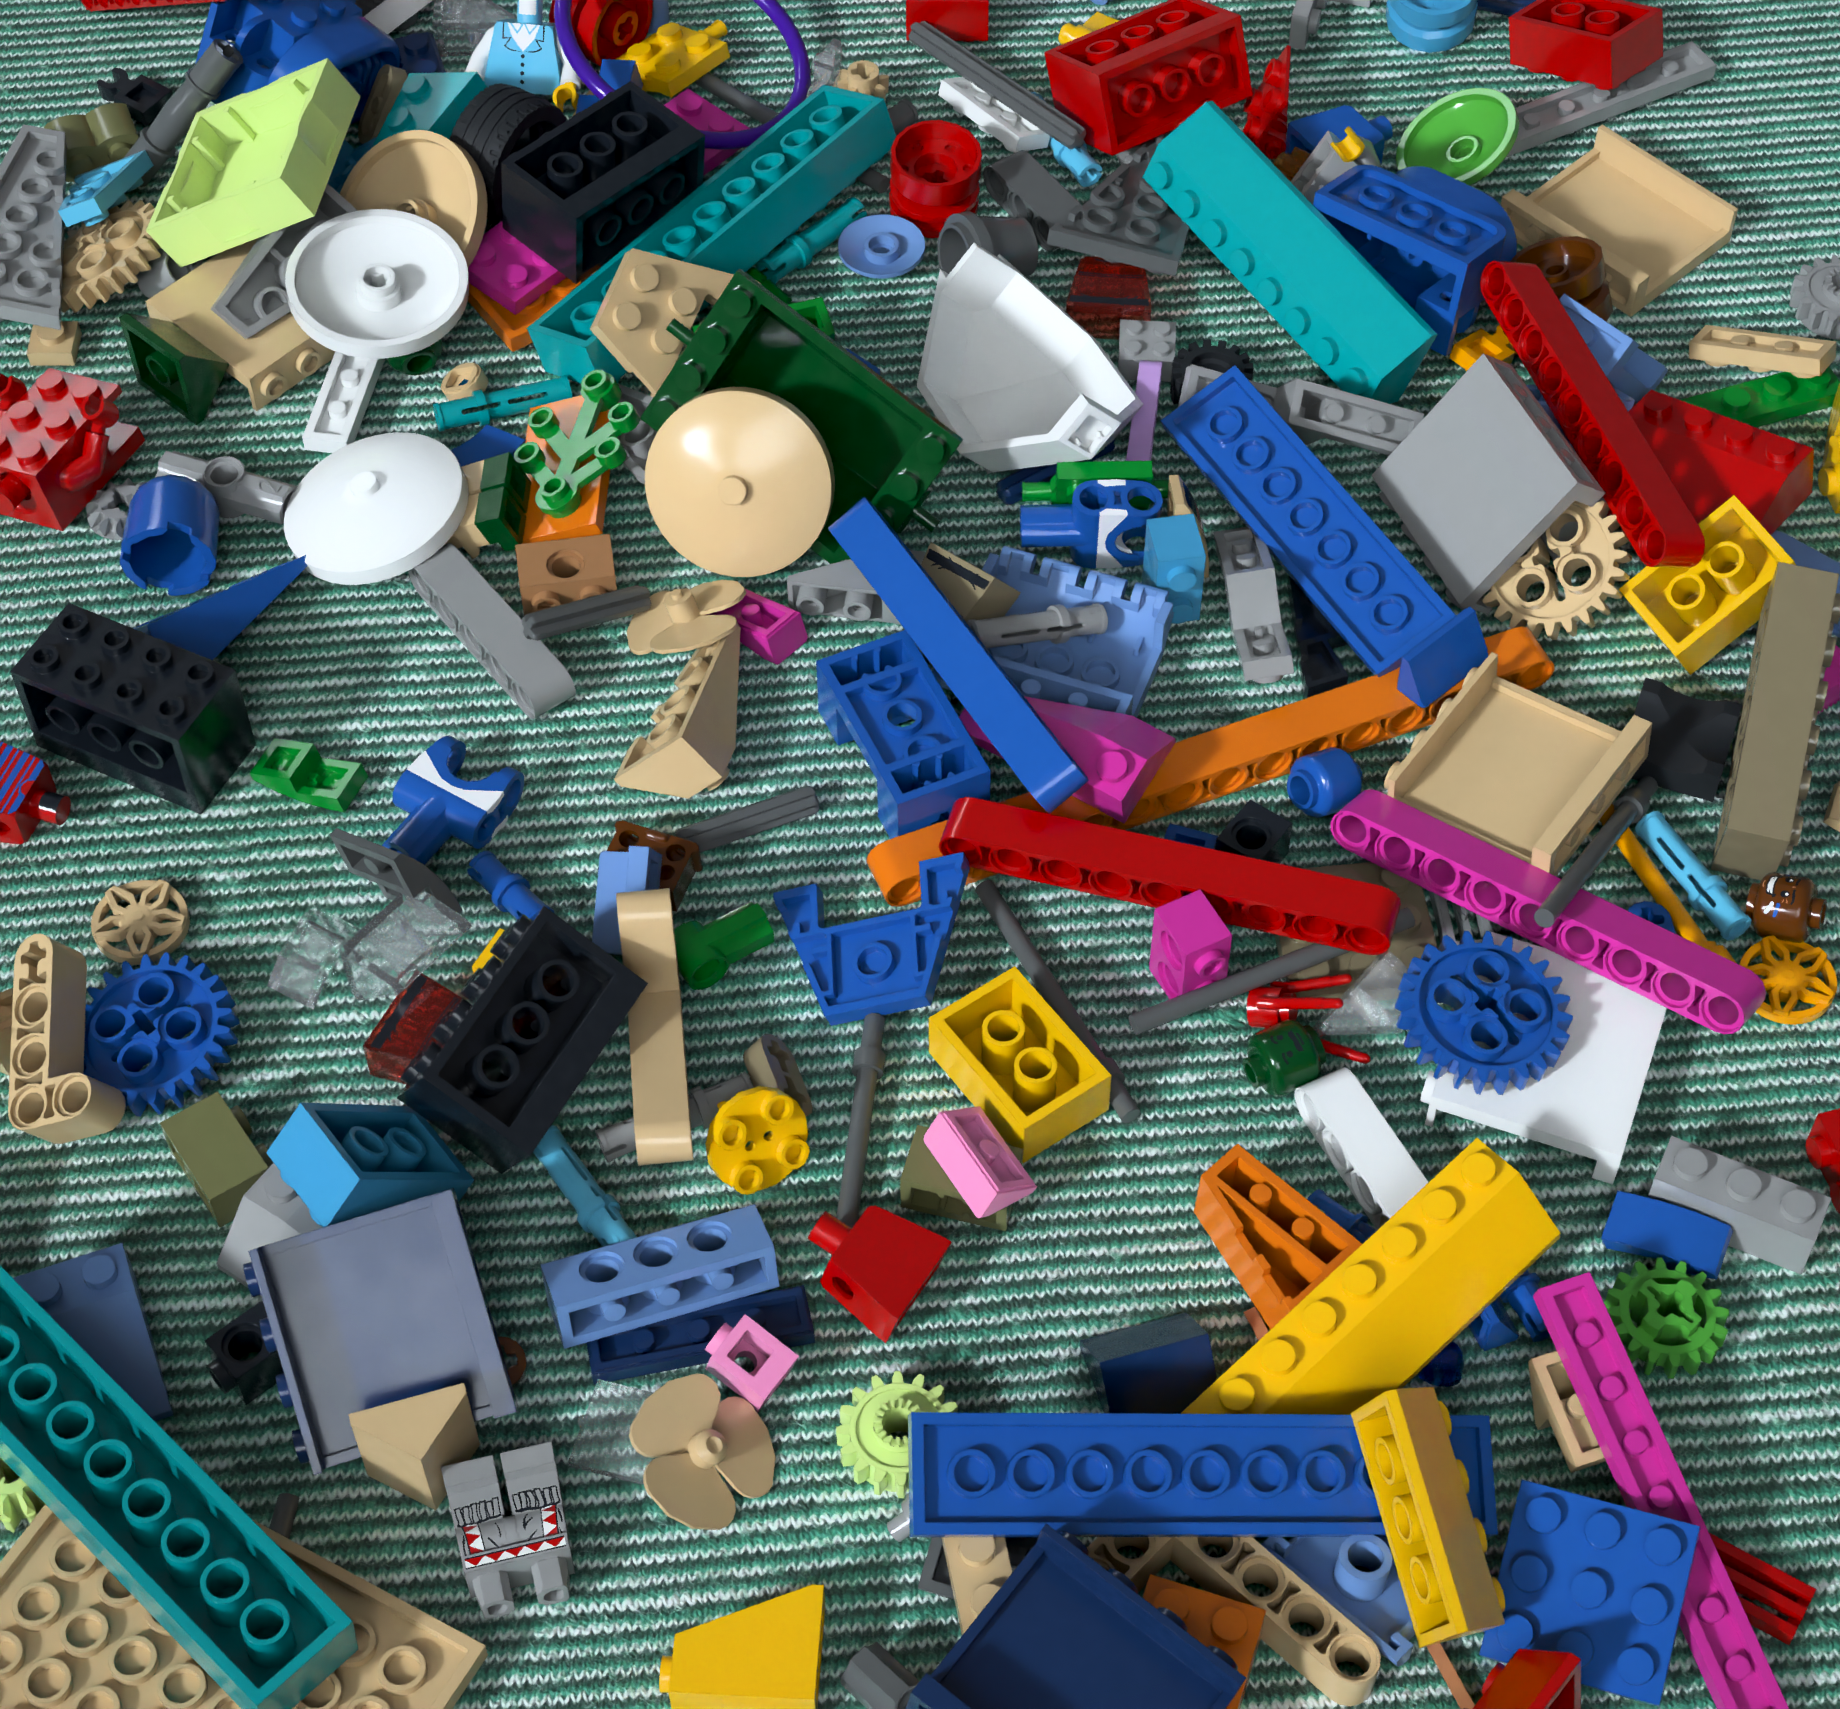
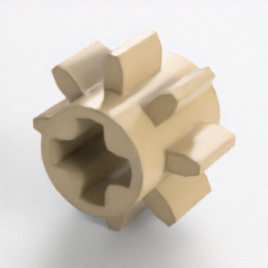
[837,60,889,101]

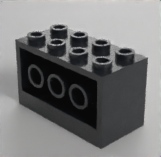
[501,81,705,284]
[10,603,256,814]
[397,906,648,1174]

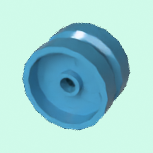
[1385,0,1478,53]

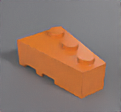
[1194,1144,1362,1330]

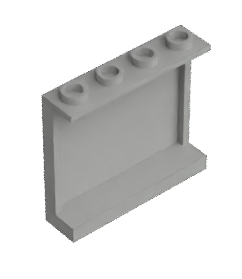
[1371,353,1605,614]

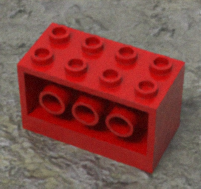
[1044,0,1253,156]

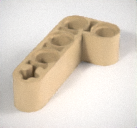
[8,934,126,1144]

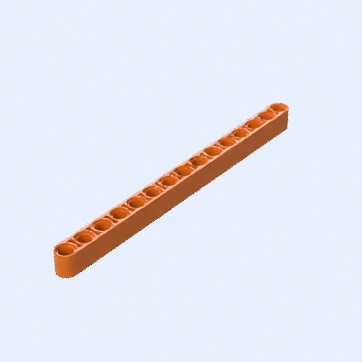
[866,626,1555,907]

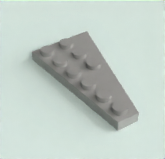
[0,124,67,330]

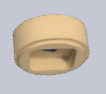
[441,363,488,401]

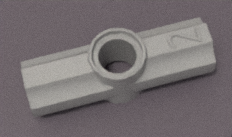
[155,451,298,524]

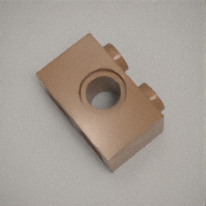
[515,534,617,616]

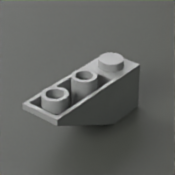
[787,550,926,626]

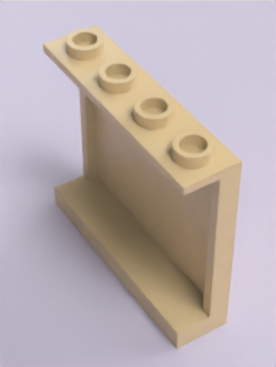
[1501,125,1738,317]
[145,238,335,411]
[1384,652,1652,876]

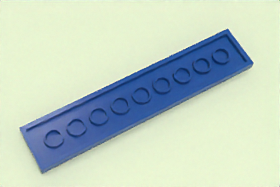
[908,1412,1498,1537]

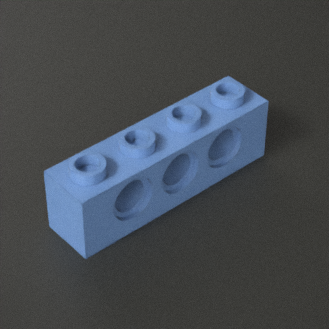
[541,1204,780,1349]

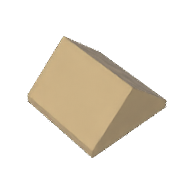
[349,1383,480,1510]

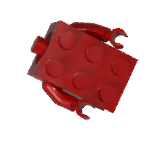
[0,368,145,531]

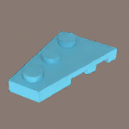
[58,150,154,227]

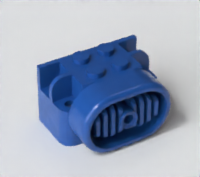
[195,0,401,125]
[1313,165,1517,356]

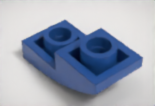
[1601,1191,1733,1280]

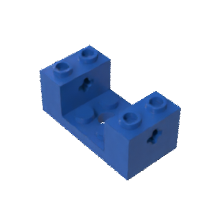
[816,630,991,839]

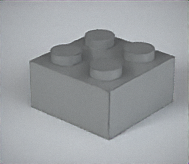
[1118,319,1176,382]

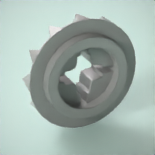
[86,477,146,540]

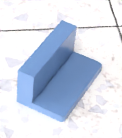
[592,846,662,955]

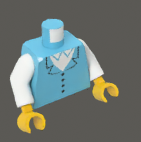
[465,0,581,112]

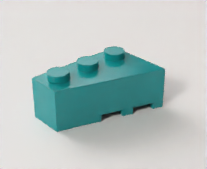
[372,72,488,147]

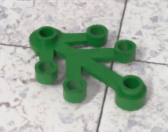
[514,370,640,518]

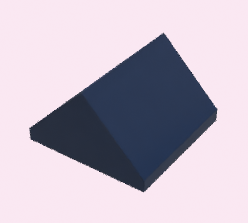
[1079,1312,1217,1414]

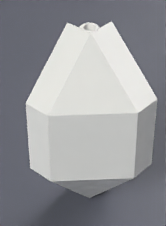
[917,243,1144,472]

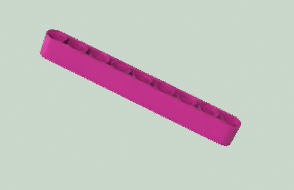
[1331,789,1766,1034]

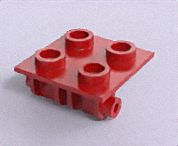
[1243,45,1291,159]

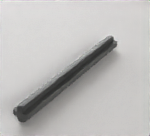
[908,21,1087,149]

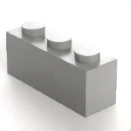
[1648,1136,1832,1274]

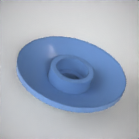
[838,214,925,279]

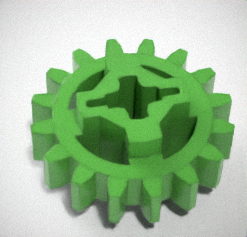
[1604,1258,1729,1379]

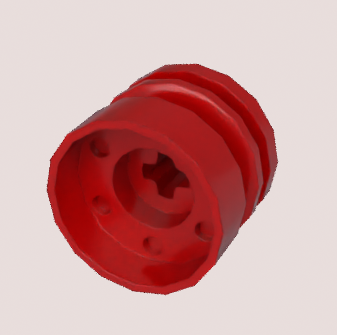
[889,120,982,238]

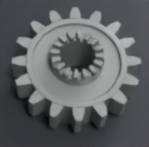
[1789,255,1840,340]

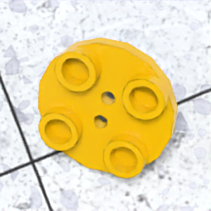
[705,1086,810,1195]

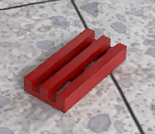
[1709,1533,1817,1645]

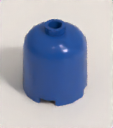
[120,474,220,596]

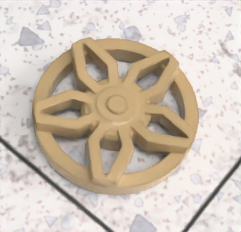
[91,879,190,965]

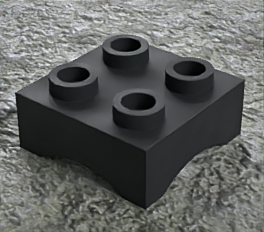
[1631,677,1742,802]

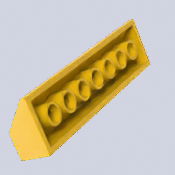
[1181,1138,1561,1415]

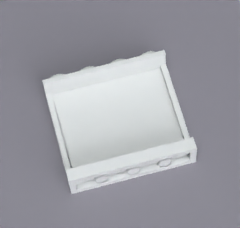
[1420,932,1667,1185]

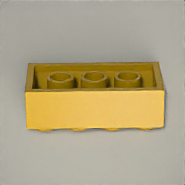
[1351,1387,1505,1648]

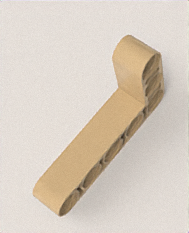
[616,888,693,1166]
[1087,1537,1381,1706]

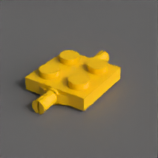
[615,19,730,98]

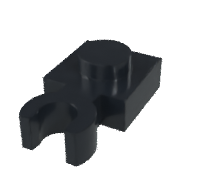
[97,68,173,126]

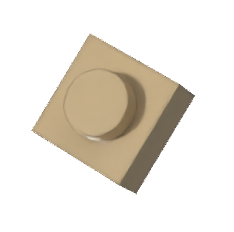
[27,321,82,366]

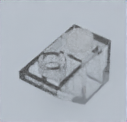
[267,905,360,1010]

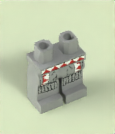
[441,1441,575,1620]

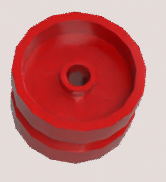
[549,0,653,67]

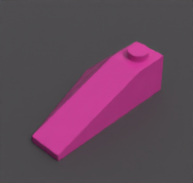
[959,696,1176,824]

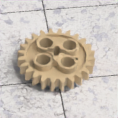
[62,200,161,313]
[1482,500,1632,640]

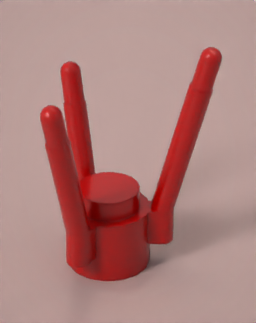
[1247,974,1371,1064]

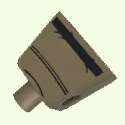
[916,542,1021,666]

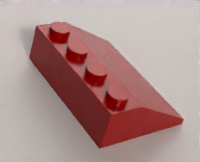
[1602,390,1814,535]

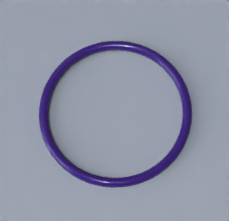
[554,0,811,150]

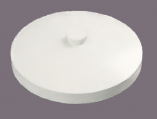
[285,209,469,359]
[284,432,469,585]

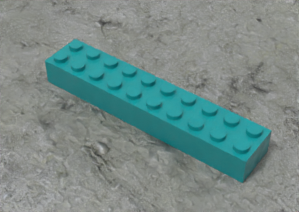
[527,85,896,384]
[0,1266,359,1709]

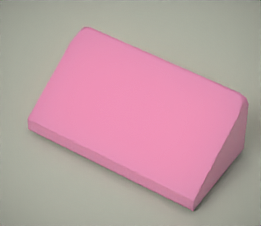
[924,1106,1037,1218]

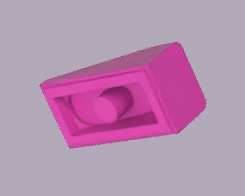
[706,589,808,665]

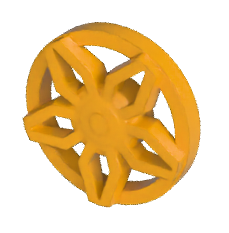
[1739,935,1837,1025]

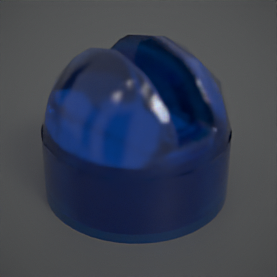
[1417,1341,1464,1387]

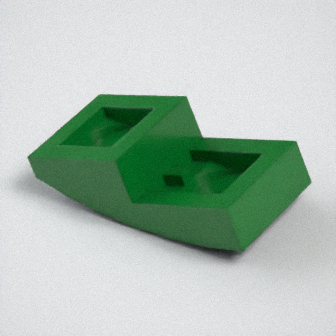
[250,738,369,812]

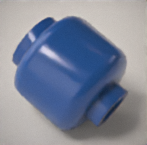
[1287,747,1363,818]

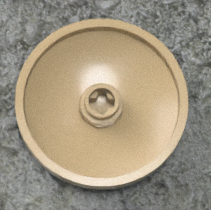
[340,130,488,268]
[645,387,835,577]

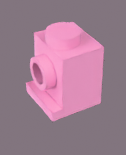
[705,1314,799,1413]

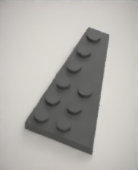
[1046,129,1190,276]

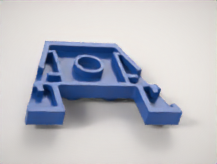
[773,852,970,1026]

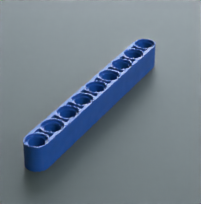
[828,496,1089,814]

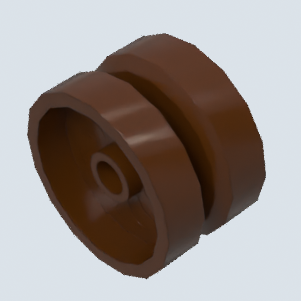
[1509,236,1613,321]

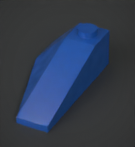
[133,555,308,660]

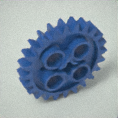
[1395,931,1573,1095]
[83,952,240,1117]

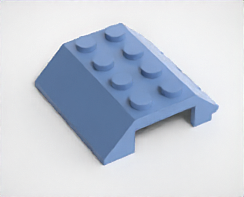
[932,546,1174,718]

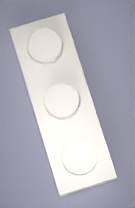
[938,77,1050,153]
[302,351,385,453]

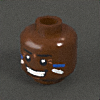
[1745,872,1827,943]

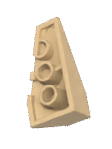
[614,625,741,799]

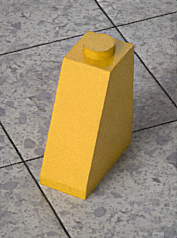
[659,1584,826,1709]

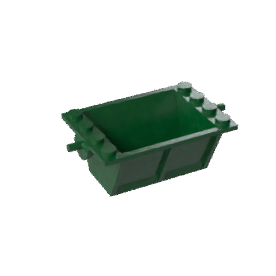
[640,269,964,564]

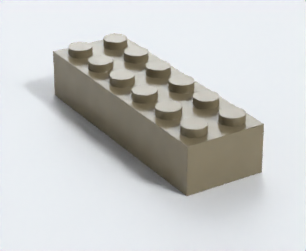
[1711,562,1840,880]

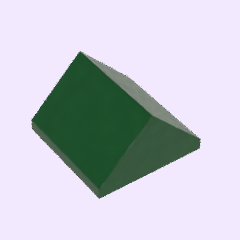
[119,313,229,425]

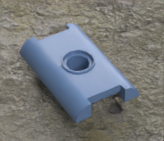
[1261,1535,1415,1667]

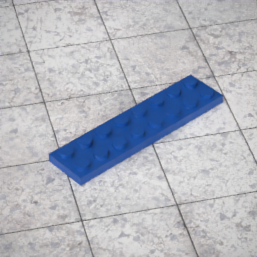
[1160,365,1456,677]

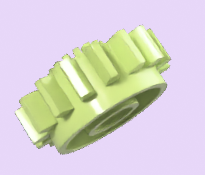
[836,1371,958,1498]

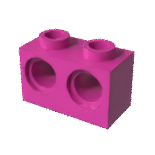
[1149,889,1232,999]

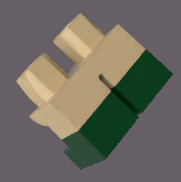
[443,452,531,559]

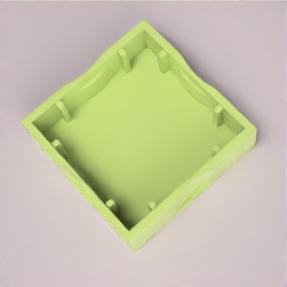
[146,58,361,268]

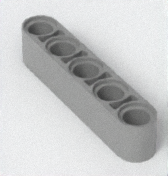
[407,543,576,719]

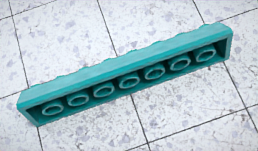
[1142,101,1438,404]

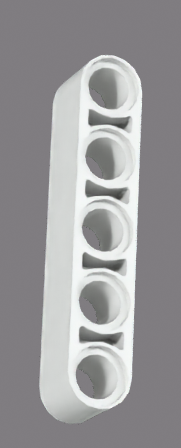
[1294,1067,1429,1230]

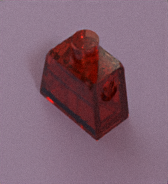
[1066,257,1152,340]
[363,970,462,1084]

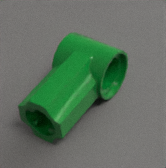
[674,902,774,990]

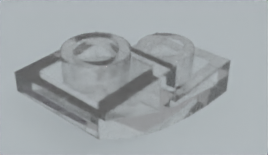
[806,38,842,99]

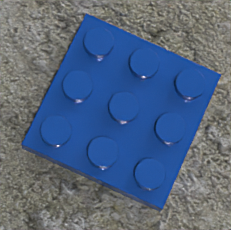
[1479,1480,1701,1707]

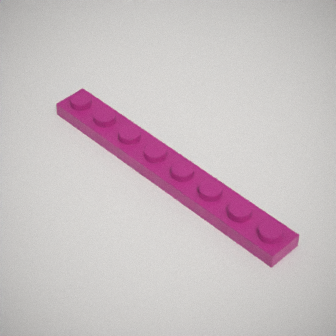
[1533,1272,1789,1709]

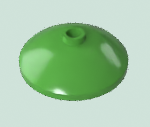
[1396,88,1519,186]

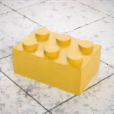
[1618,495,1796,675]
[929,966,1112,1163]

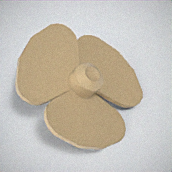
[626,579,746,655]
[629,1373,776,1530]

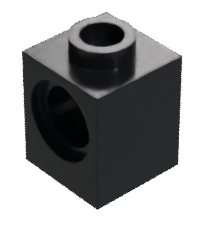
[1215,800,1293,864]
[205,1301,284,1405]

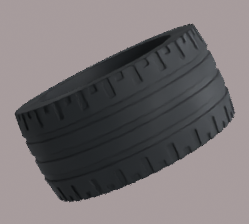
[449,83,567,222]

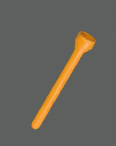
[1600,803,1736,963]

